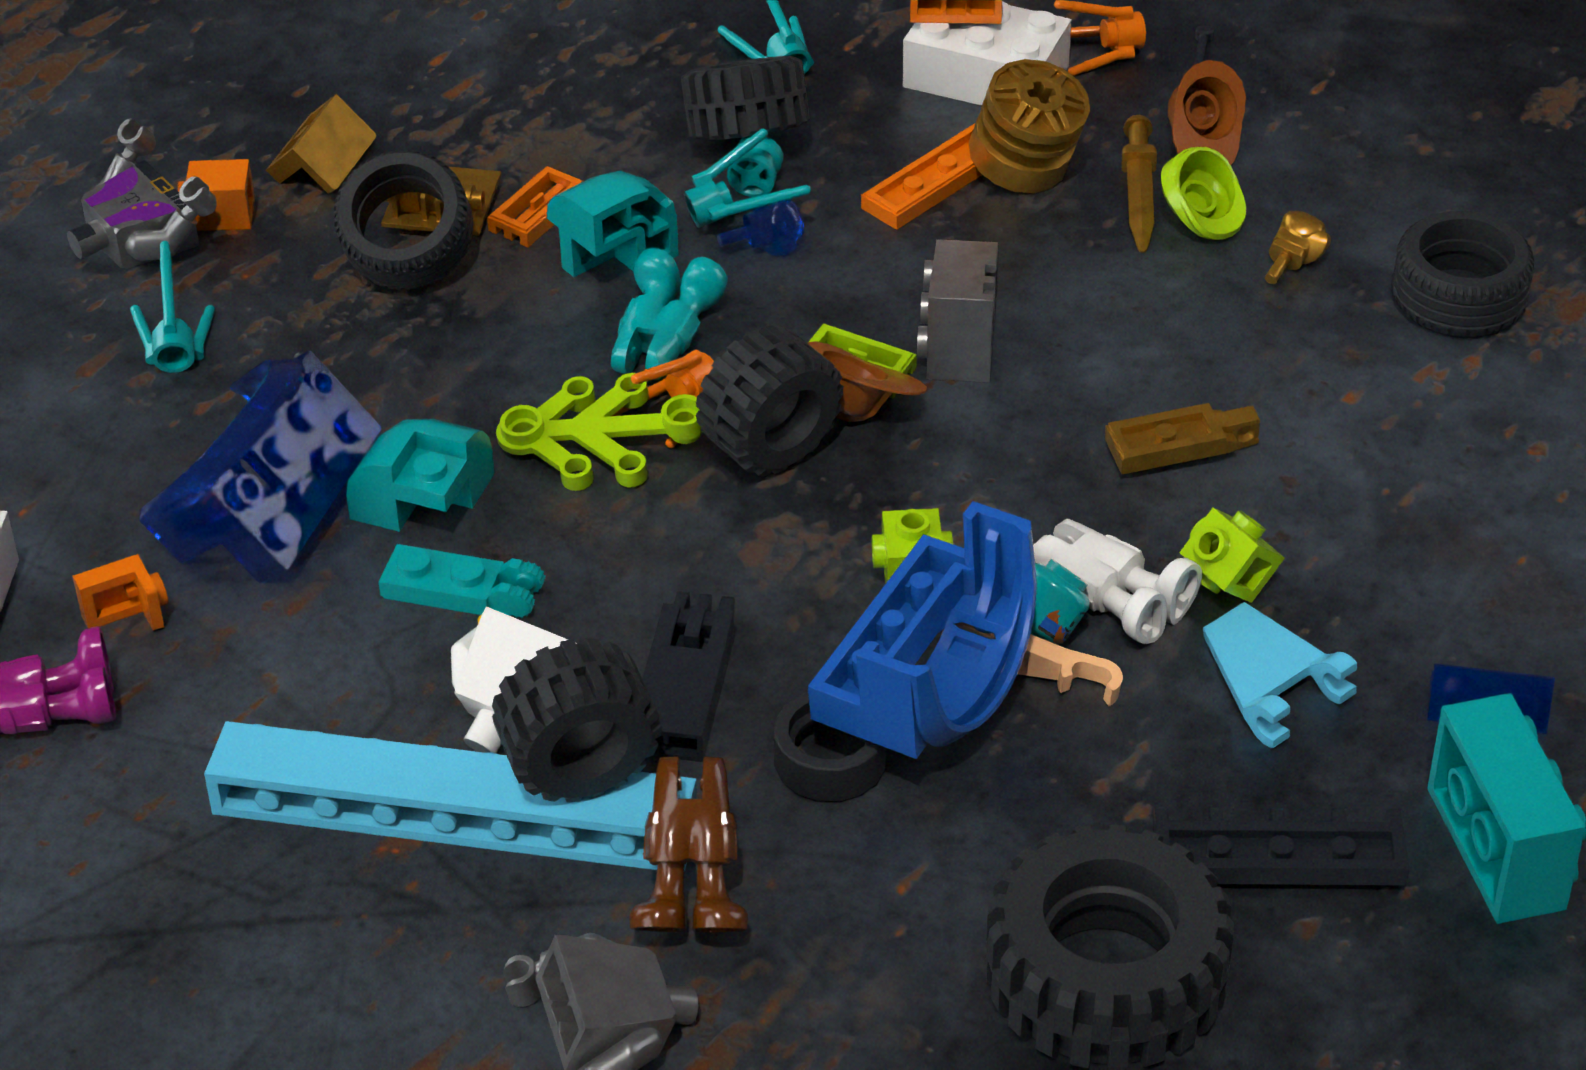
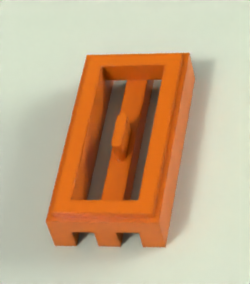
[487,166,583,248]

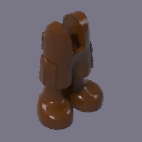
[629,756,748,933]

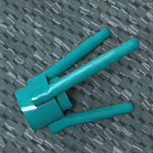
[718,0,814,74]
[684,129,811,228]
[130,241,215,373]

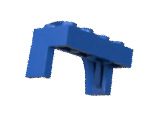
[808,501,1037,759]

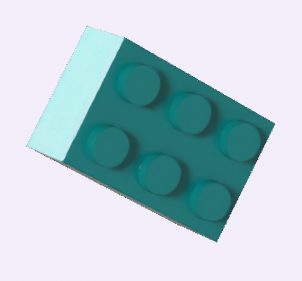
[1427,693,1586,924]

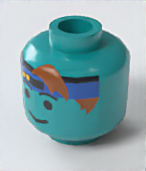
[1031,559,1090,645]

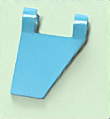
[1203,602,1357,748]

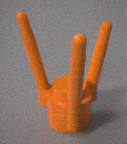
[1054,0,1146,76]
[612,349,714,448]

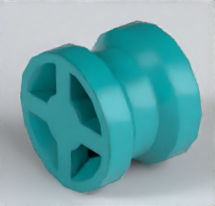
[727,136,784,197]

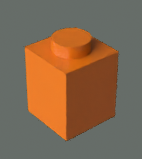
[178,159,255,231]

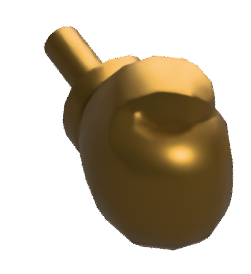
[1265,211,1331,284]

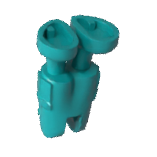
[611,248,728,380]

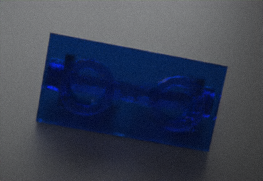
[1427,664,1555,734]

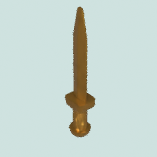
[1122,115,1157,253]

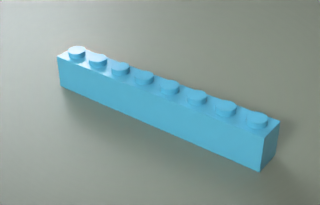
[204,721,697,872]

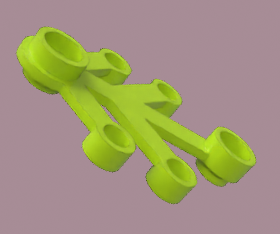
[496,373,703,491]

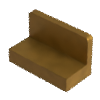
[266,94,376,193]

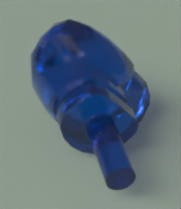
[717,199,805,256]

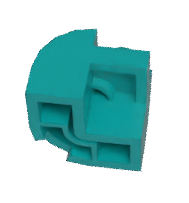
[547,171,679,277]
[346,419,495,532]

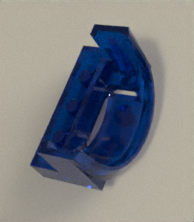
[139,350,382,583]

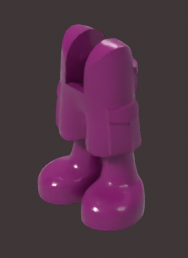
[0,626,116,734]

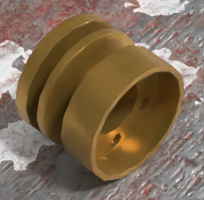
[969,59,1090,193]

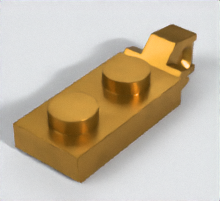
[1105,403,1260,474]

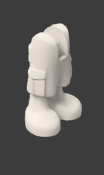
[1033,519,1202,644]

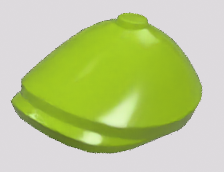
[1161,147,1246,240]

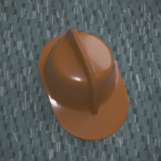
[1167,60,1246,165]
[808,341,927,422]

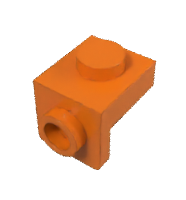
[73,554,168,631]

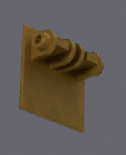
[381,167,501,236]

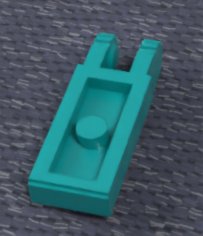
[378,544,546,618]

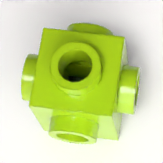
[1179,507,1285,603]
[871,508,953,584]

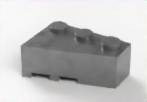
[917,239,998,382]

